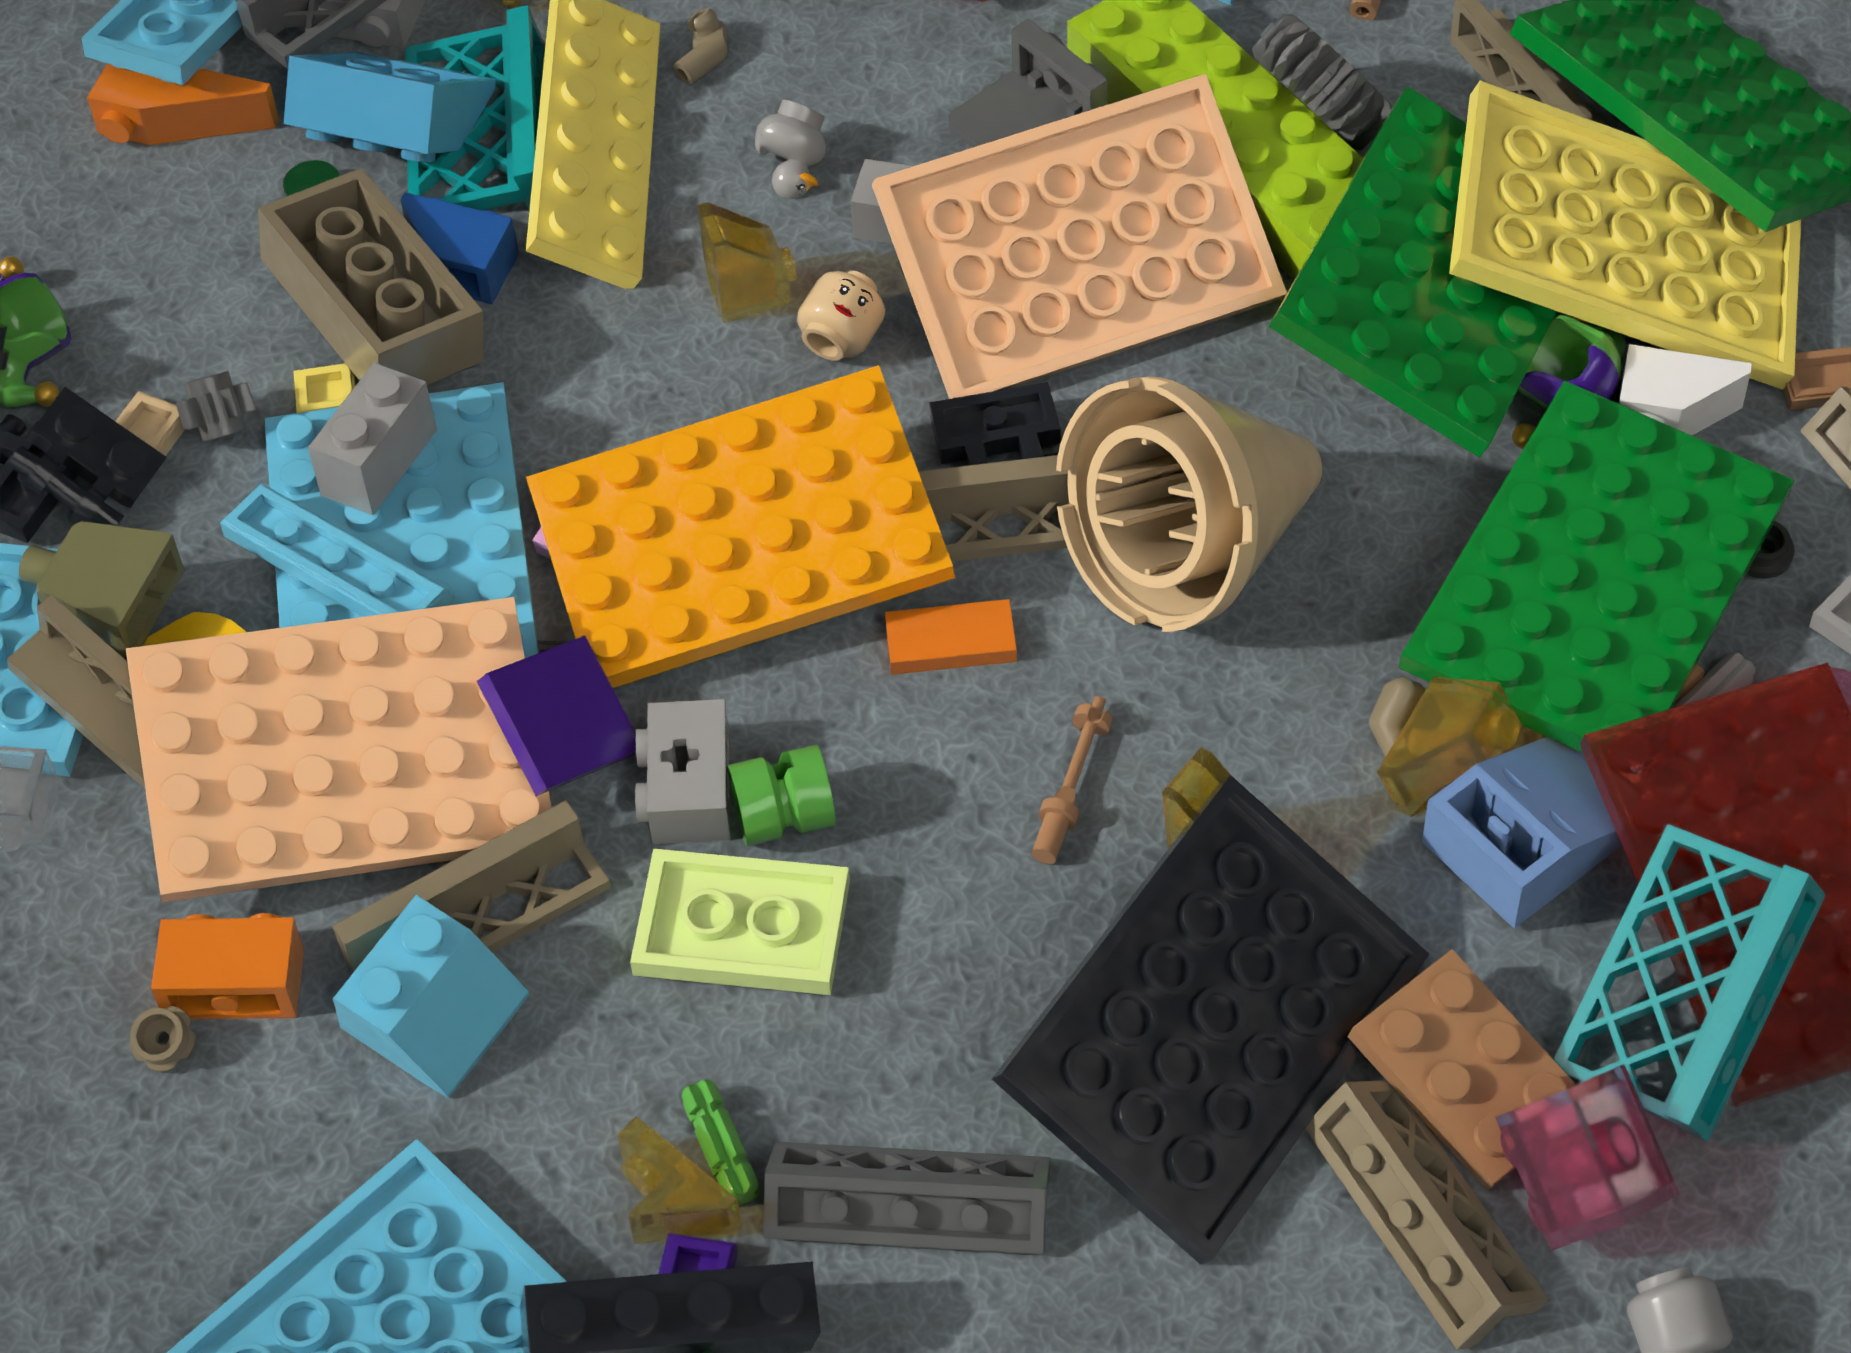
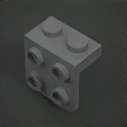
[949,18,1108,148]

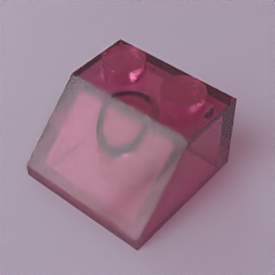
[1495,1064,1680,1251]

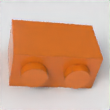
[151,913,304,1020]

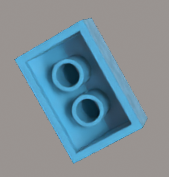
[284,51,496,162]

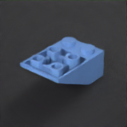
[1422,737,1658,929]

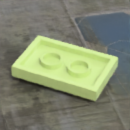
[630,849,850,995]

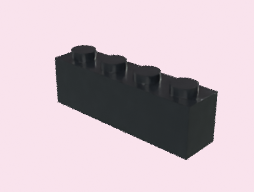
[520,1261,821,1353]

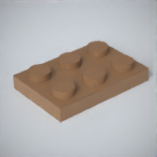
[1348,949,1592,1191]

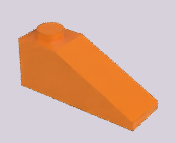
[87,64,280,145]

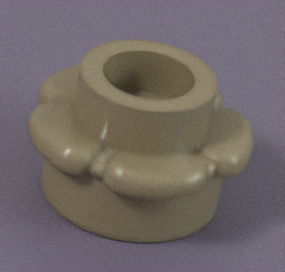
[130,1006,196,1072]

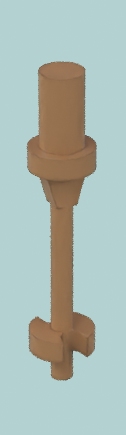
[1031,696,1113,864]

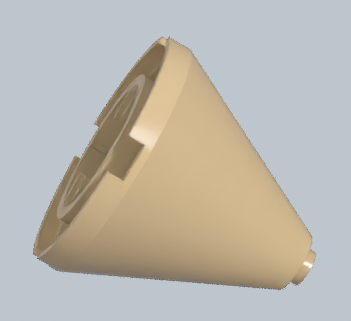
[1056,376,1322,632]

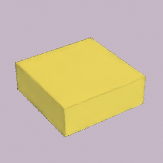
[293,363,356,413]

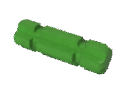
[681,1079,760,1207]

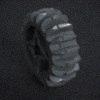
[1252,13,1392,150]

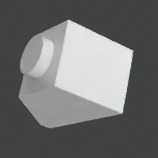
[1618,344,1752,435]

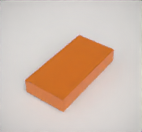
[885,599,1017,675]

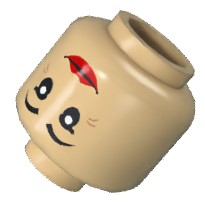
[797,271,886,361]

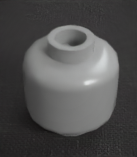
[1627,1267,1733,1353]

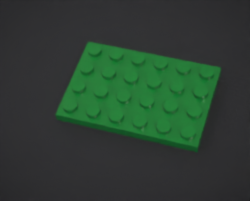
[1510,0,1851,232]
[1268,86,1557,458]
[1399,381,1794,777]

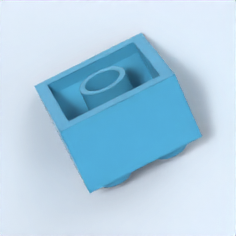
[333,895,529,1098]

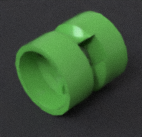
[727,744,836,846]

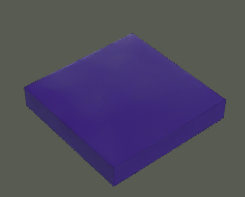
[476,636,636,796]

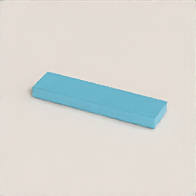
[220,483,453,617]

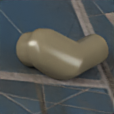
[673,8,728,86]
[1369,677,1427,770]

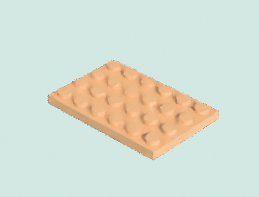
[872,74,1287,399]
[126,597,552,903]

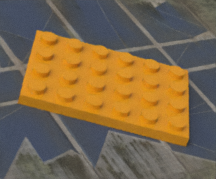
[526,365,955,688]

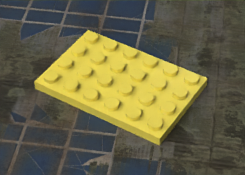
[1449,81,1801,390]

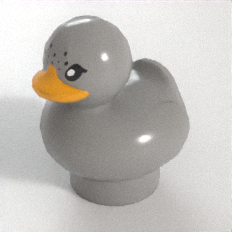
[755,99,827,199]

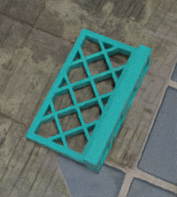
[405,5,545,211]
[1553,824,1826,1142]

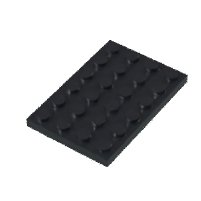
[991,775,1429,1265]

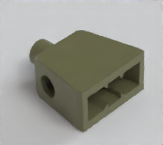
[19,521,185,661]

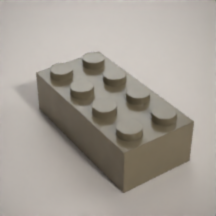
[258,168,483,385]

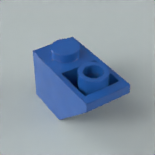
[400,192,519,305]

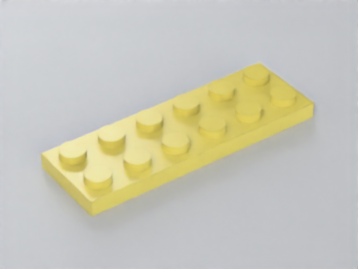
[526,0,661,289]

